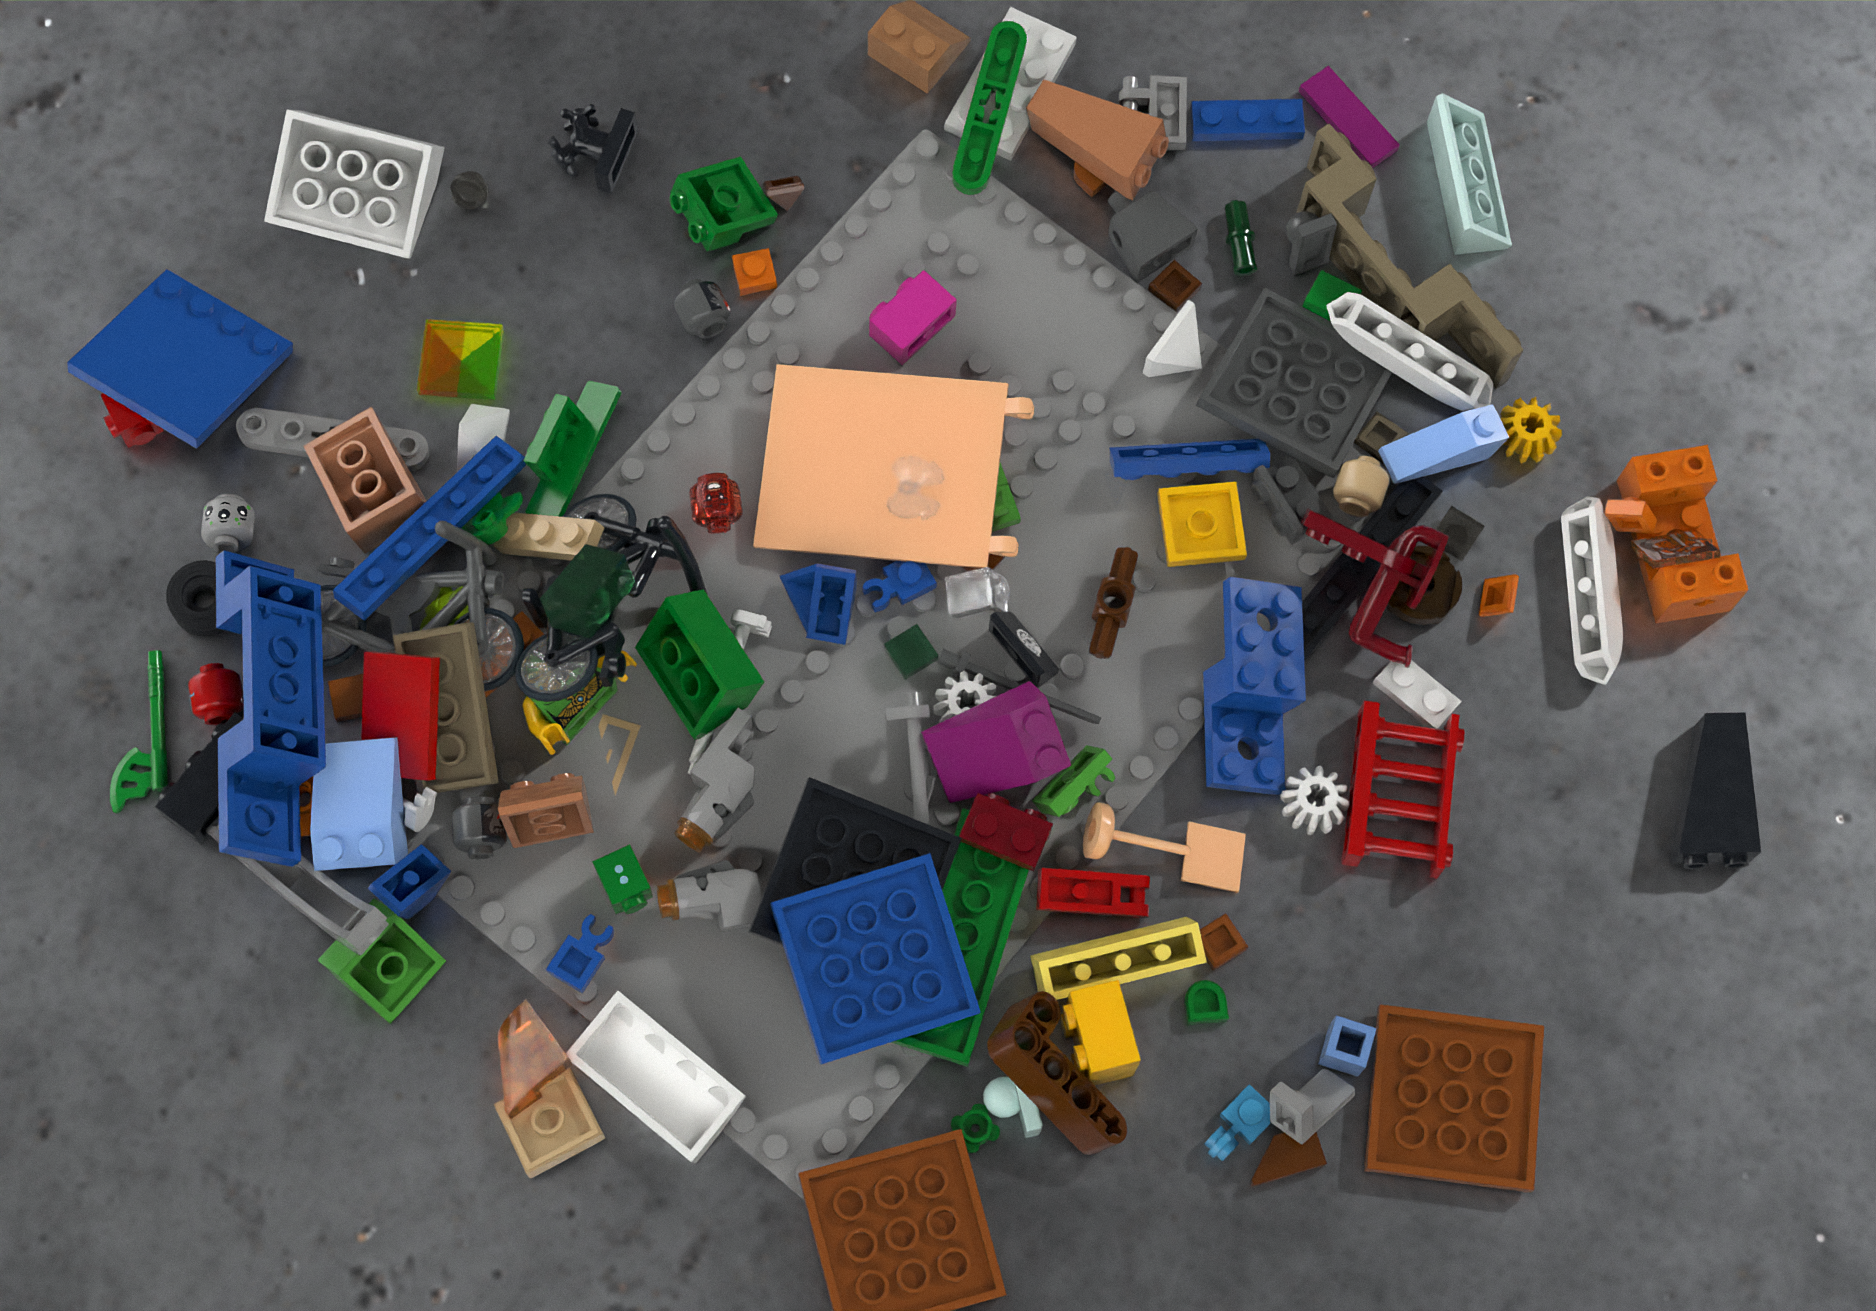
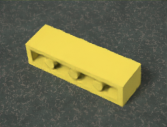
[1030,917,1207,1000]

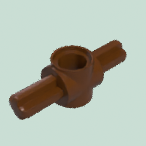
[1089,547,1138,659]

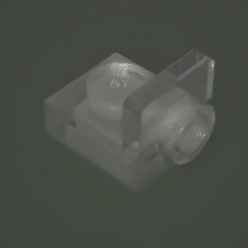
[945,567,1010,618]

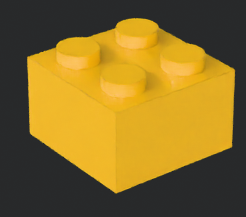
[1060,980,1141,1086]

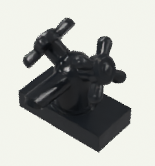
[548,104,638,194]

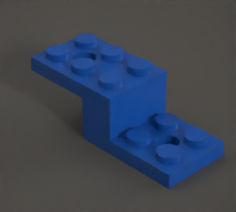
[1203,577,1306,795]

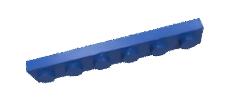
[333,436,526,621]

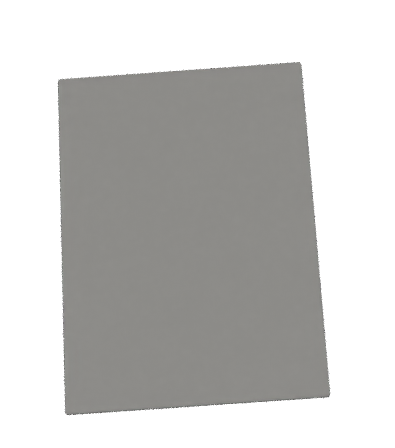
[401,130,1399,1199]

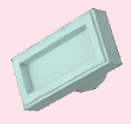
[983,1077,1043,1138]

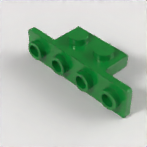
[523,381,622,517]

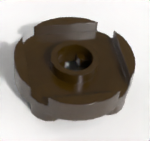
[1386,546,1462,625]

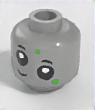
[201,494,255,553]

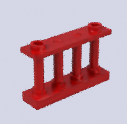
[1341,700,1465,879]

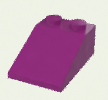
[921,681,1072,803]

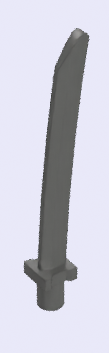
[937,648,1101,724]

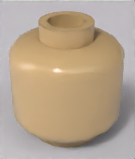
[1333,456,1389,517]

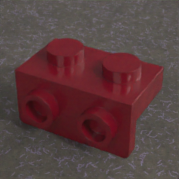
[959,793,1053,872]

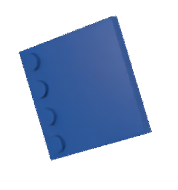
[67,269,293,449]
[770,853,981,1065]

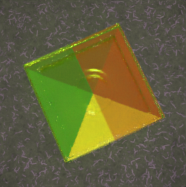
[417,319,504,400]

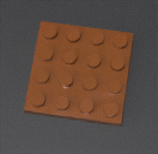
[1364,1004,1544,1193]
[798,1129,1007,1311]

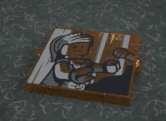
[1630,530,1720,569]

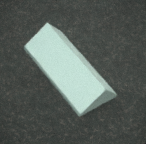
[1427,93,1512,255]

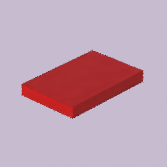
[361,651,440,781]

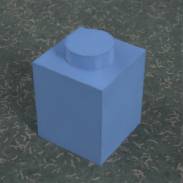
[1318,1015,1377,1077]

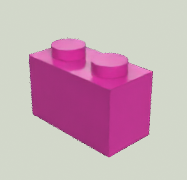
[869,270,957,365]

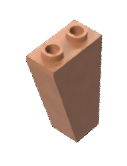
[1026,79,1169,200]

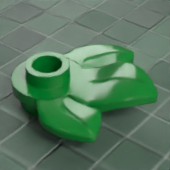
[461,492,523,545]

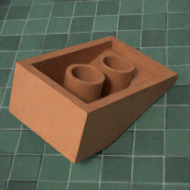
[303,407,426,554]
[498,773,594,848]

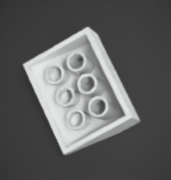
[264,109,445,259]

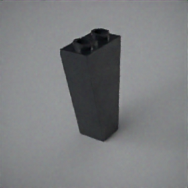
[1669,712,1761,869]

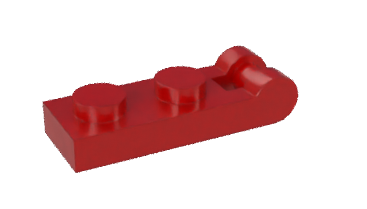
[1036,868,1150,918]

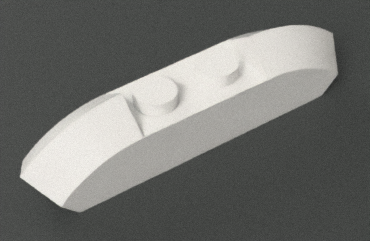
[1326,292,1493,411]
[1561,496,1623,685]

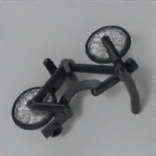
[515,494,708,702]

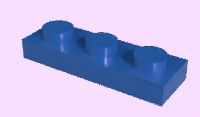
[1190,99,1305,141]

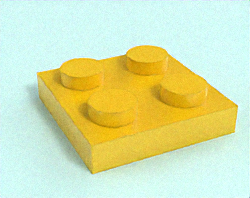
[1157,482,1247,567]

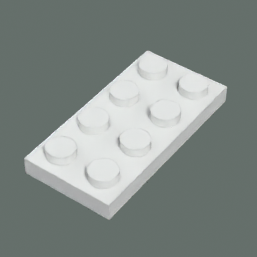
[944,7,1077,161]

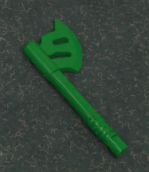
[110,650,169,813]

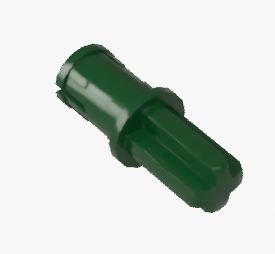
[1224,200,1258,276]

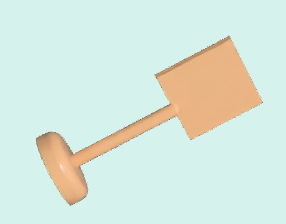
[1083,802,1246,893]

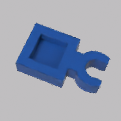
[862,561,937,612]
[546,914,614,994]

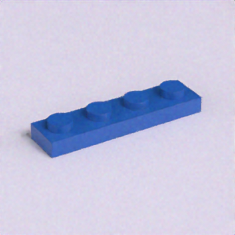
[1109,439,1270,480]

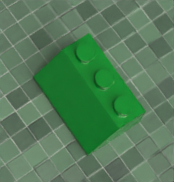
[635,589,764,740]

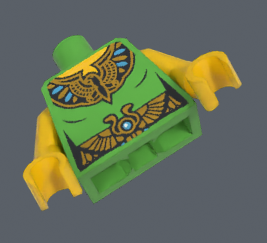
[522,650,637,755]

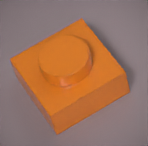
[732,248,777,296]
[1604,497,1657,533]

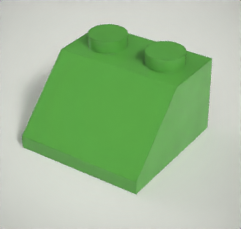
[318,898,446,1024]

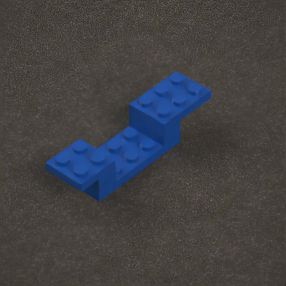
[216,550,326,867]

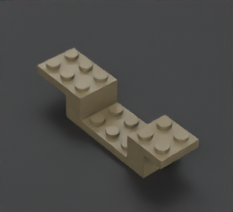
[1296,123,1524,389]

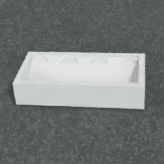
[564,991,746,1164]

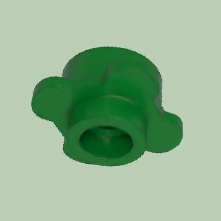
[951,1103,1000,1153]

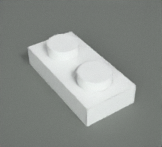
[1373,660,1462,729]

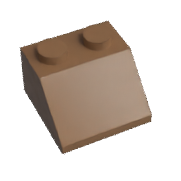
[868,0,971,94]

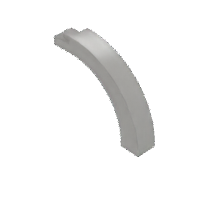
[205,816,389,956]

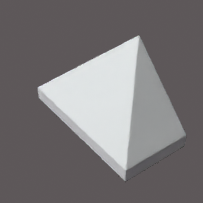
[1143,300,1202,377]
[457,404,510,472]

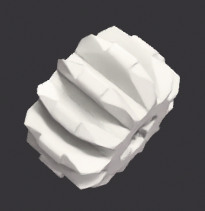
[933,671,996,723]
[1280,766,1350,835]

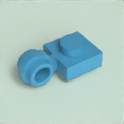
[1204,1084,1271,1161]

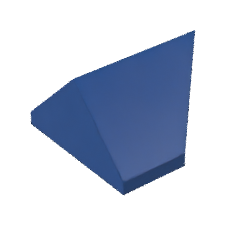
[779,563,857,645]

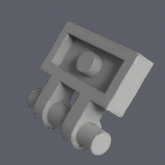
[1119,75,1187,150]

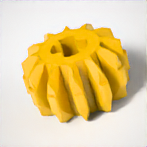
[1500,397,1562,464]

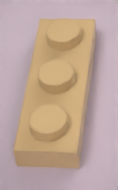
[493,512,605,563]

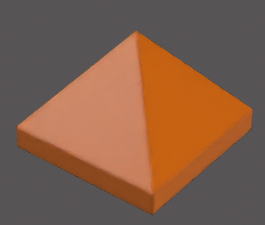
[1479,574,1519,617]

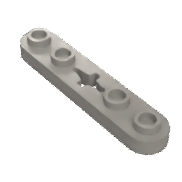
[236,408,430,472]

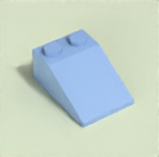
[310,737,408,871]

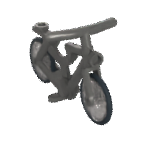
[318,520,524,691]

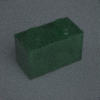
[540,544,635,639]

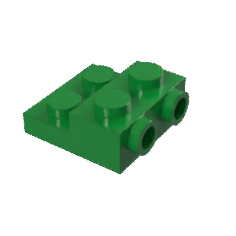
[670,156,778,252]

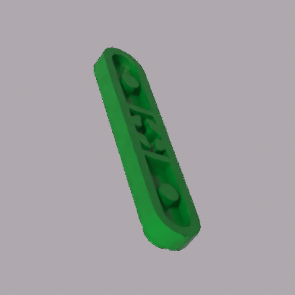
[952,21,1027,195]

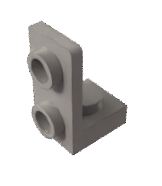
[1270,1069,1355,1145]

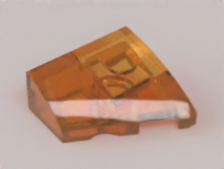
[498,999,573,1119]

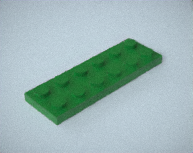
[890,808,1029,1067]

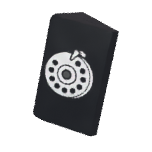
[989,611,1059,688]

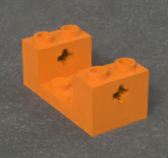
[1617,445,1748,624]

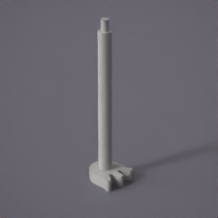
[886,705,930,825]

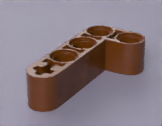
[987,991,1127,1155]

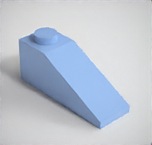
[1378,404,1509,484]

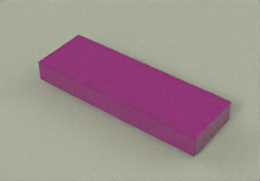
[1298,65,1400,168]

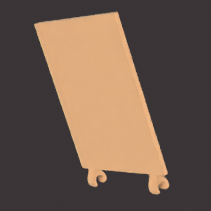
[753,364,1034,569]

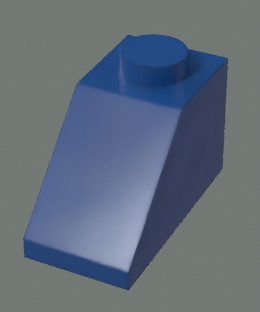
[368,844,451,919]

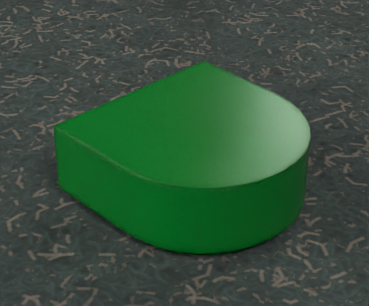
[1184,980,1229,1025]

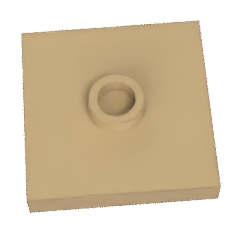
[494,1065,606,1179]

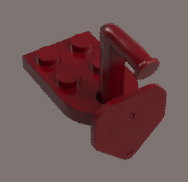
[1301,508,1449,668]

